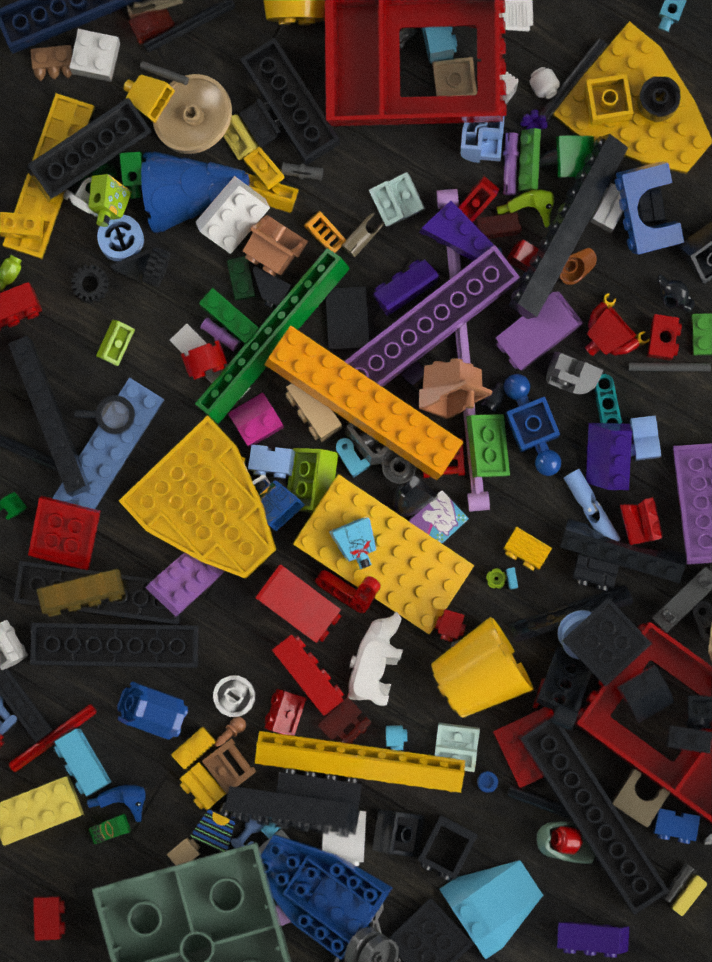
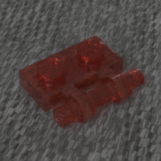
[318,697,372,744]

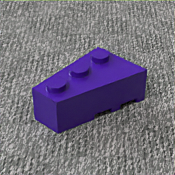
[557,922,629,957]

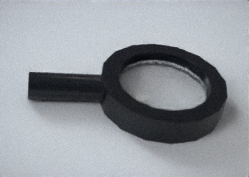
[74,395,135,435]

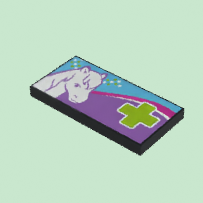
[408,489,470,544]

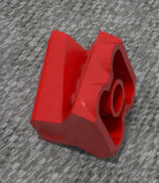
[620,497,663,545]

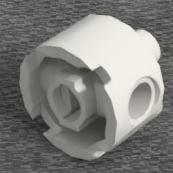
[213,676,255,717]

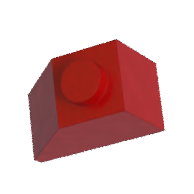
[458,176,499,222]

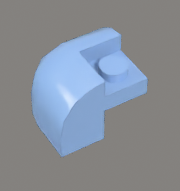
[460,116,504,163]

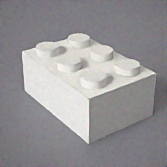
[196,176,270,254]

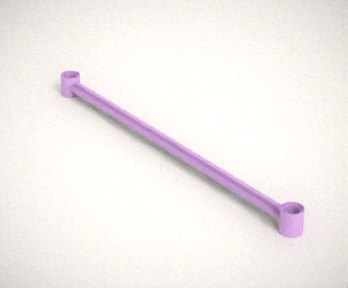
[437,189,490,512]

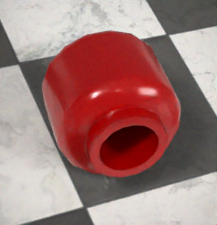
[550,826,583,855]

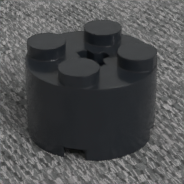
[637,76,681,122]

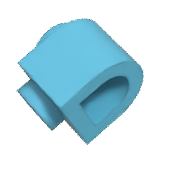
[386,725,407,751]

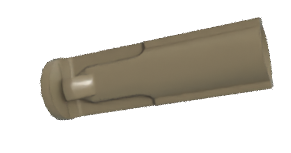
[126,0,183,21]

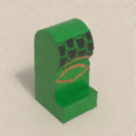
[89,814,131,844]

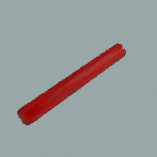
[8,704,97,772]

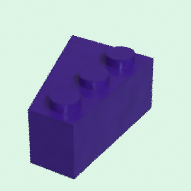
[419,201,494,261]

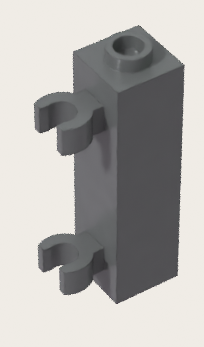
[650,567,712,633]

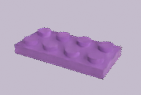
[146,552,225,616]

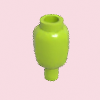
[0,255,22,292]

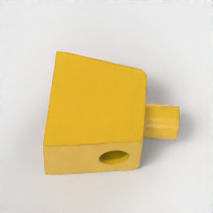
[124,75,175,123]

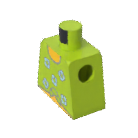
[89,174,132,227]

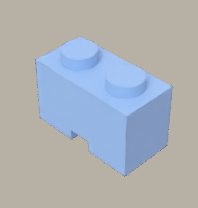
[248,444,295,479]

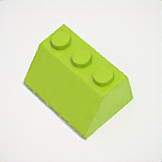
[287,448,338,513]

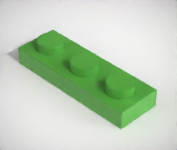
[518,128,541,192]

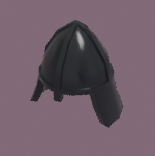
[393,475,438,517]

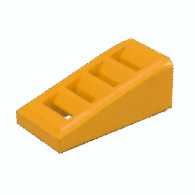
[303,211,346,253]

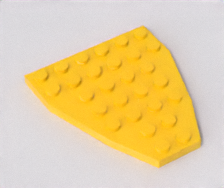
[553,21,712,174]
[119,416,276,578]

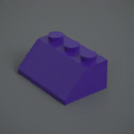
[374,259,439,317]
[586,423,632,490]

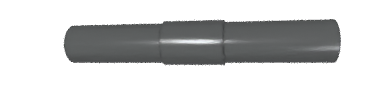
[140,61,189,85]

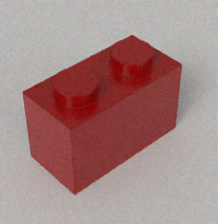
[33,896,66,941]

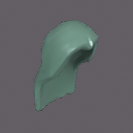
[537,821,595,863]

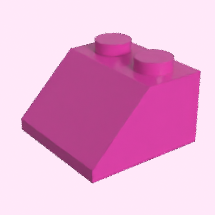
[228,393,284,448]

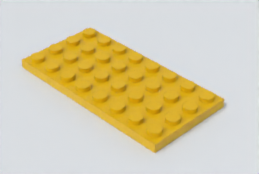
[293,475,474,635]

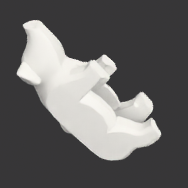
[348,612,403,706]

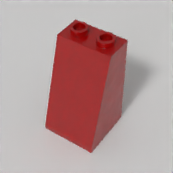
[255,564,342,643]

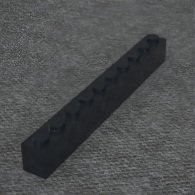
[508,134,628,319]

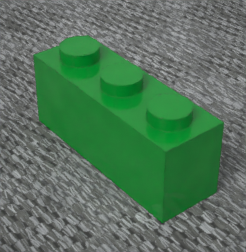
[199,288,259,345]

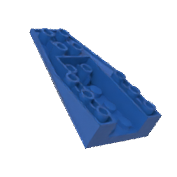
[261,834,392,960]

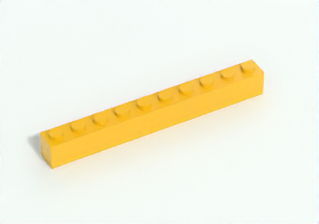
[255,731,465,793]

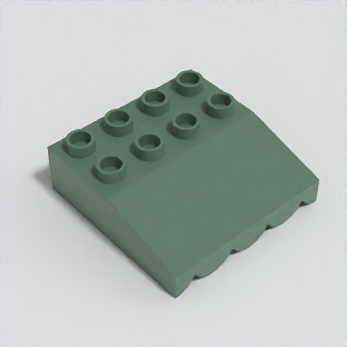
[92,842,291,962]

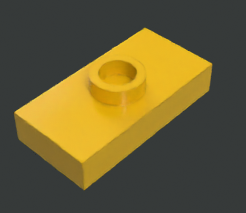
[243,146,284,190]

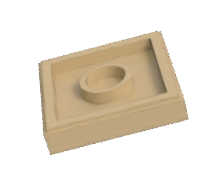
[432,57,477,96]

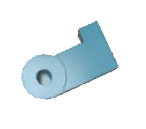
[336,438,370,478]

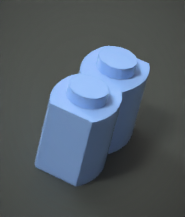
[630,415,661,461]

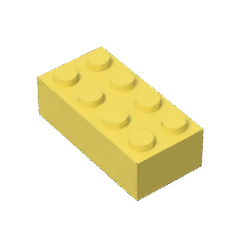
[0,776,84,846]

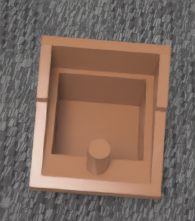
[243,215,308,277]
[419,359,492,419]

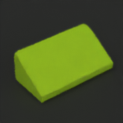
[96,320,135,366]

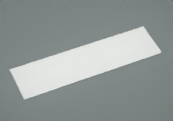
[170,324,251,396]

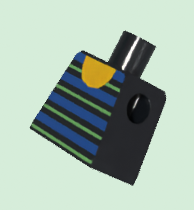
[190,800,236,852]

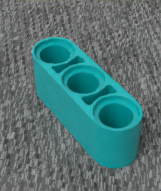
[594,374,622,424]

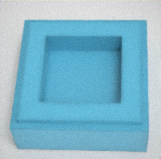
[506,568,518,590]

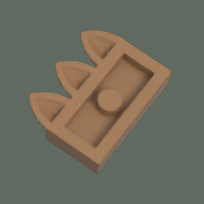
[31,45,72,81]

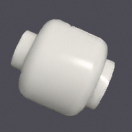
[530,67,560,99]

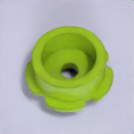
[486,568,507,589]

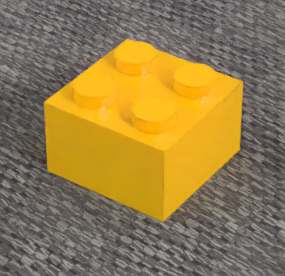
[584,74,634,126]

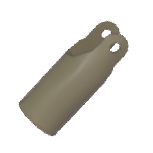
[341,213,384,258]

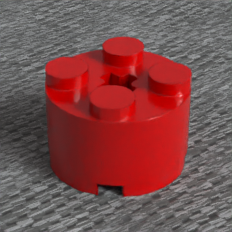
[181,340,227,380]

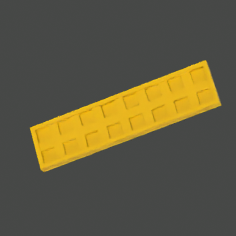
[3,93,95,259]

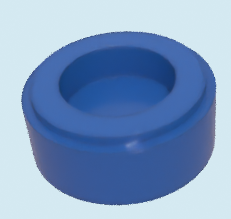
[477,771,498,792]

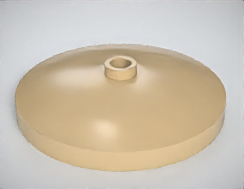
[153,74,232,154]

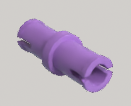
[200,317,241,352]

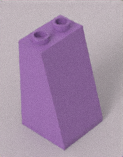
[496,291,584,370]

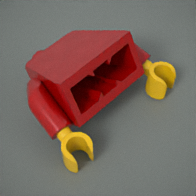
[585,293,650,356]

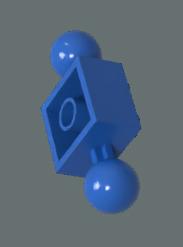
[504,374,561,476]

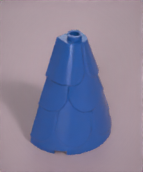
[141,152,250,233]

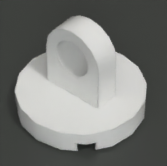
[63,177,98,217]

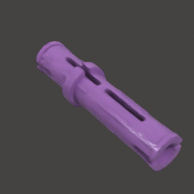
[503,133,519,195]

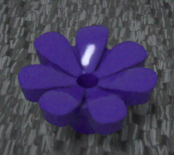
[521,110,547,131]

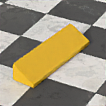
[246,173,299,213]

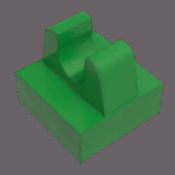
[0,492,27,520]

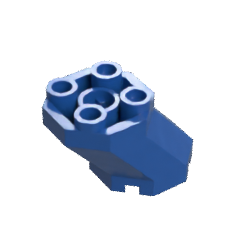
[117,681,188,740]

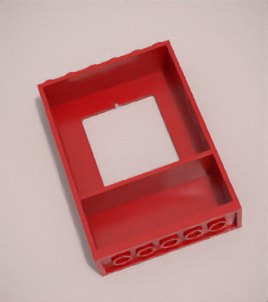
[325,0,507,126]
[574,622,712,824]

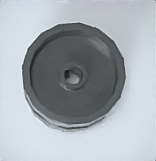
[345,927,398,962]

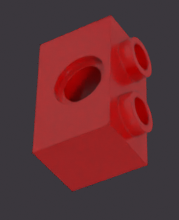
[647,314,682,361]

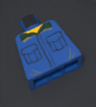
[256,480,305,531]

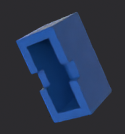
[653,808,700,844]

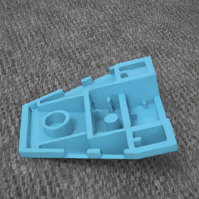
[440,860,543,959]

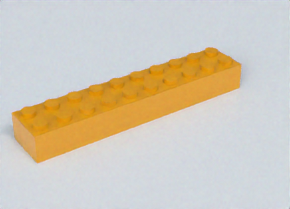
[264,325,463,480]

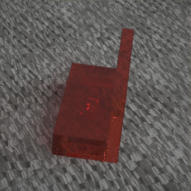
[477,213,521,239]

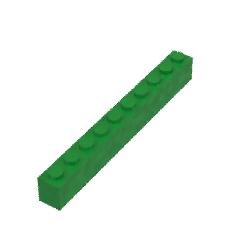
[195,248,350,424]

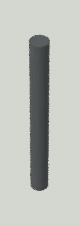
[628,363,711,371]

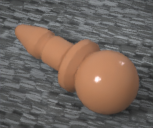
[215,717,246,747]

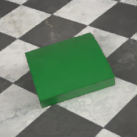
[557,136,594,178]

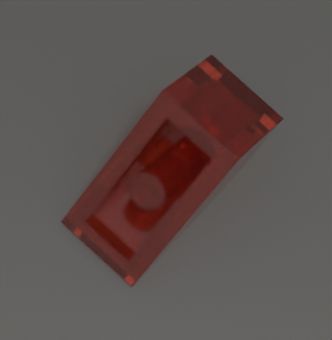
[129,9,175,45]

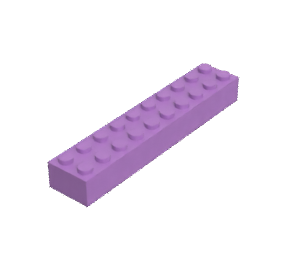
[344,245,520,387]

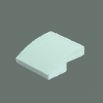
[369,172,425,227]
[434,723,480,772]

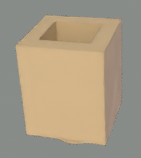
[167,837,201,865]

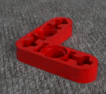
[315,570,381,613]

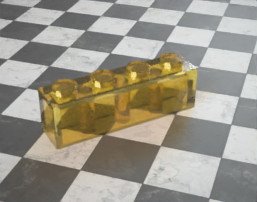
[37,569,126,617]

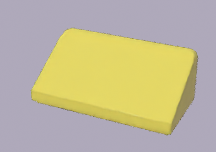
[223,115,259,161]
[670,875,707,916]

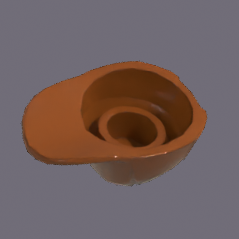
[559,248,597,285]

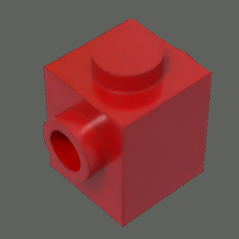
[435,609,466,642]

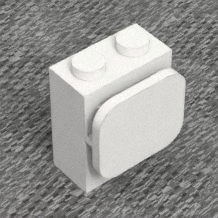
[322,811,366,866]

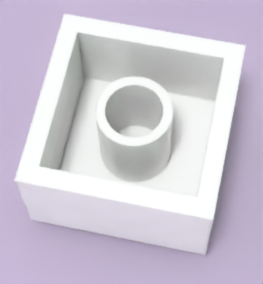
[70,29,120,82]

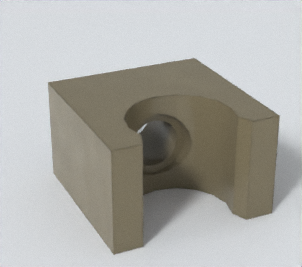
[611,769,670,827]

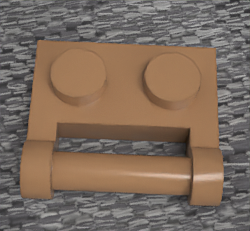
[202,739,257,794]

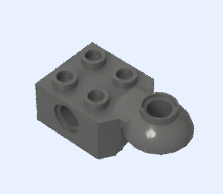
[345,423,416,484]

